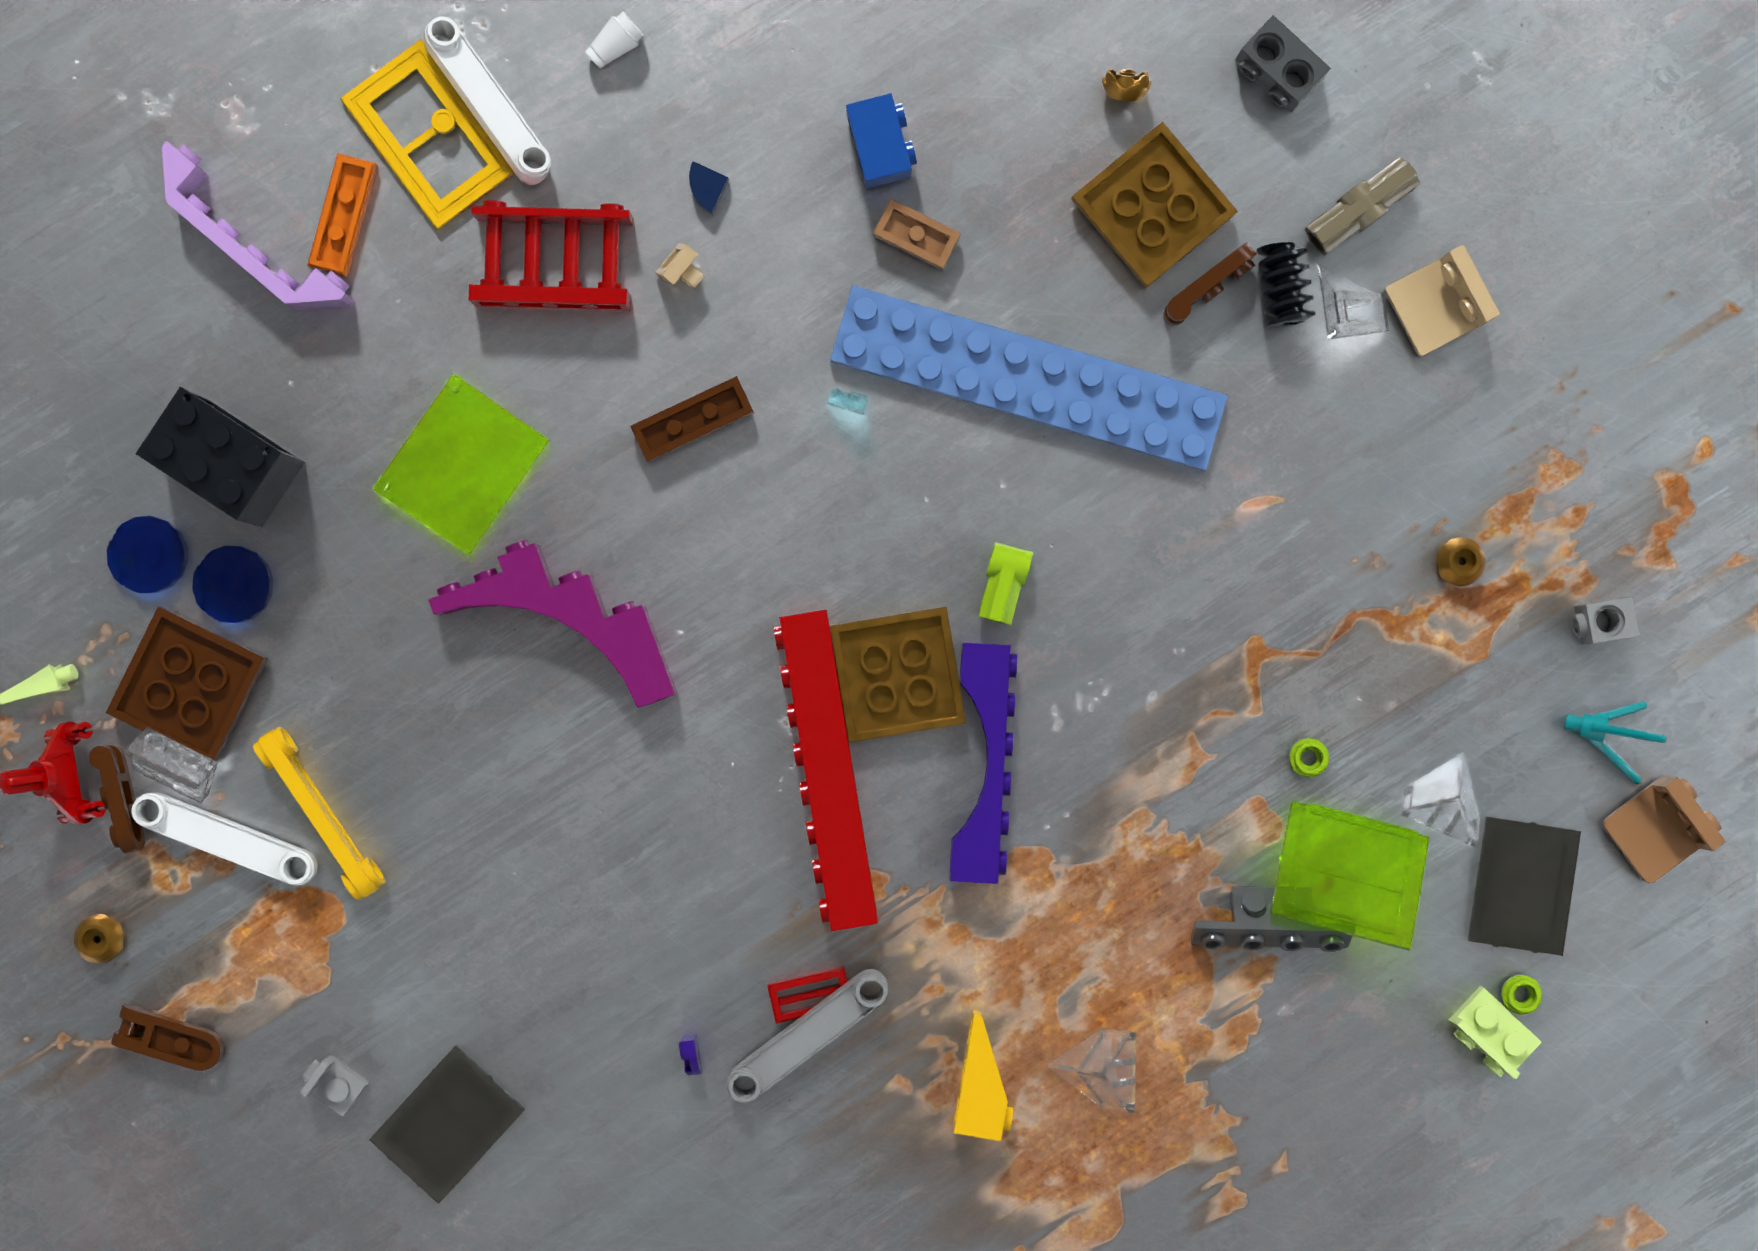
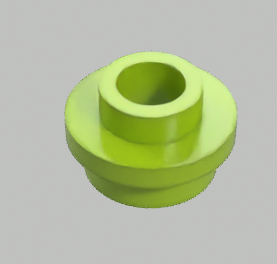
[1289,738,1329,778]
[1501,975,1542,1015]

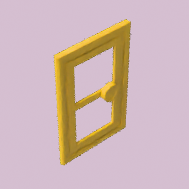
[340,39,515,230]

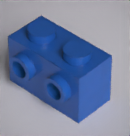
[846,93,917,189]

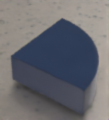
[689,161,729,215]

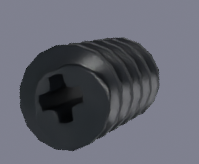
[1256,242,1316,328]

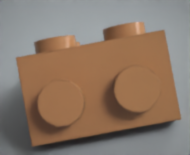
[1602,776,1726,883]

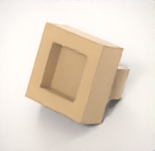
[655,243,704,288]

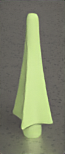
[0,664,78,706]

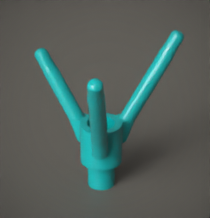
[1564,702,1667,784]

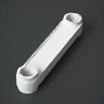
[424,17,551,185]
[131,792,318,886]

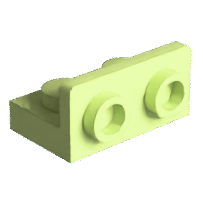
[1449,986,1542,1080]

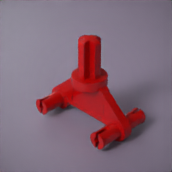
[0,721,106,825]

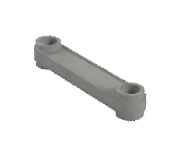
[727,969,889,1103]

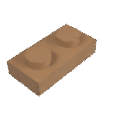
[873,199,961,271]

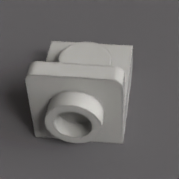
[299,1055,369,1117]

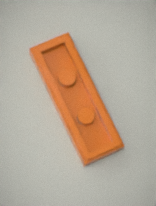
[307,153,378,278]

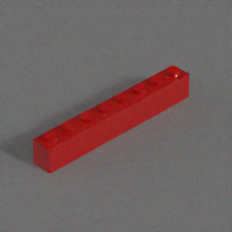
[774,610,878,931]

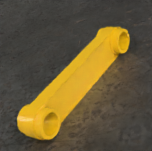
[253,726,386,900]

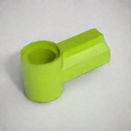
[978,542,1033,625]

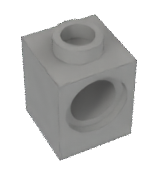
[1572,596,1640,645]

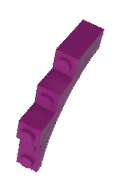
[428,540,678,708]

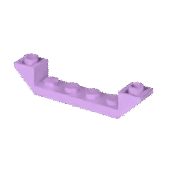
[162,141,354,310]

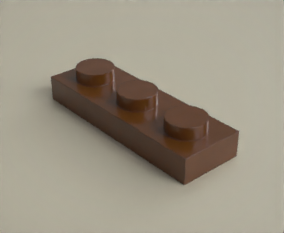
[630,376,754,463]

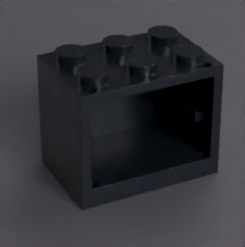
[136,386,305,527]

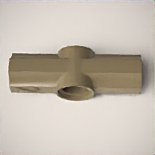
[1304,157,1421,256]

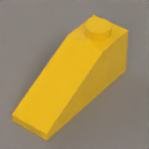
[953,1009,1013,1141]

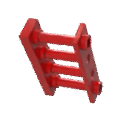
[468,200,634,311]

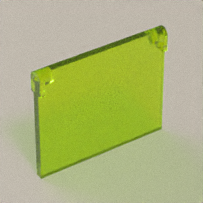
[372,373,550,555]

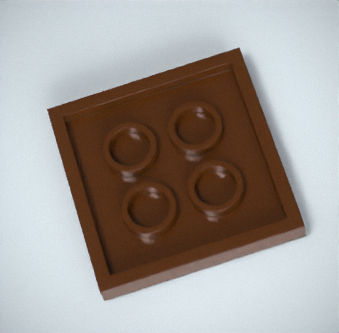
[106,607,268,765]

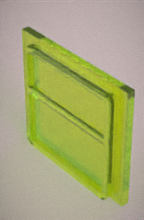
[1270,801,1430,951]

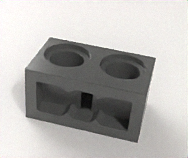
[1235,15,1331,112]

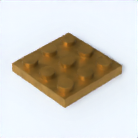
[1071,121,1238,288]
[830,607,966,743]

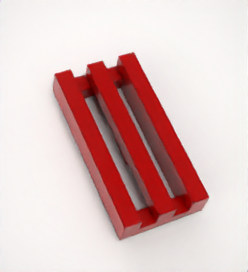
[767,966,848,1024]

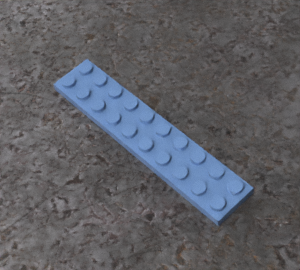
[830,285,1228,471]

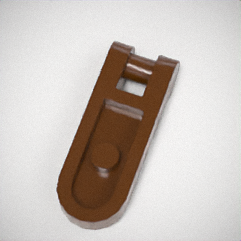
[1163,242,1257,326]
[89,745,145,854]
[111,1004,225,1071]

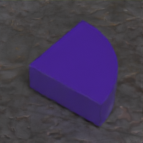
[679,1034,702,1076]

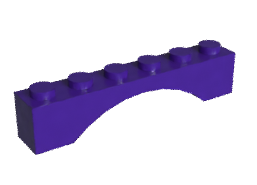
[949,643,1017,884]

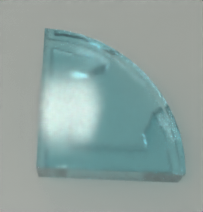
[827,389,868,415]

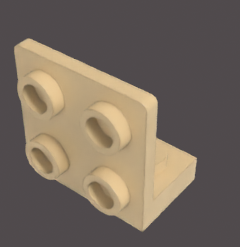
[1384,244,1501,356]

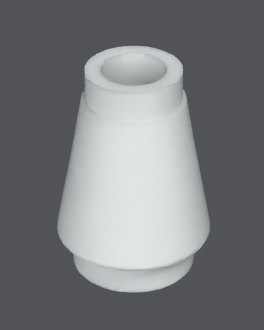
[585,11,644,69]

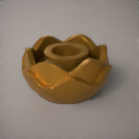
[1102,69,1152,101]
[1436,537,1486,586]
[74,914,124,964]

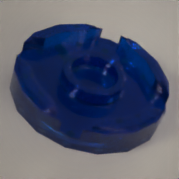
[107,516,188,594]
[192,545,273,623]

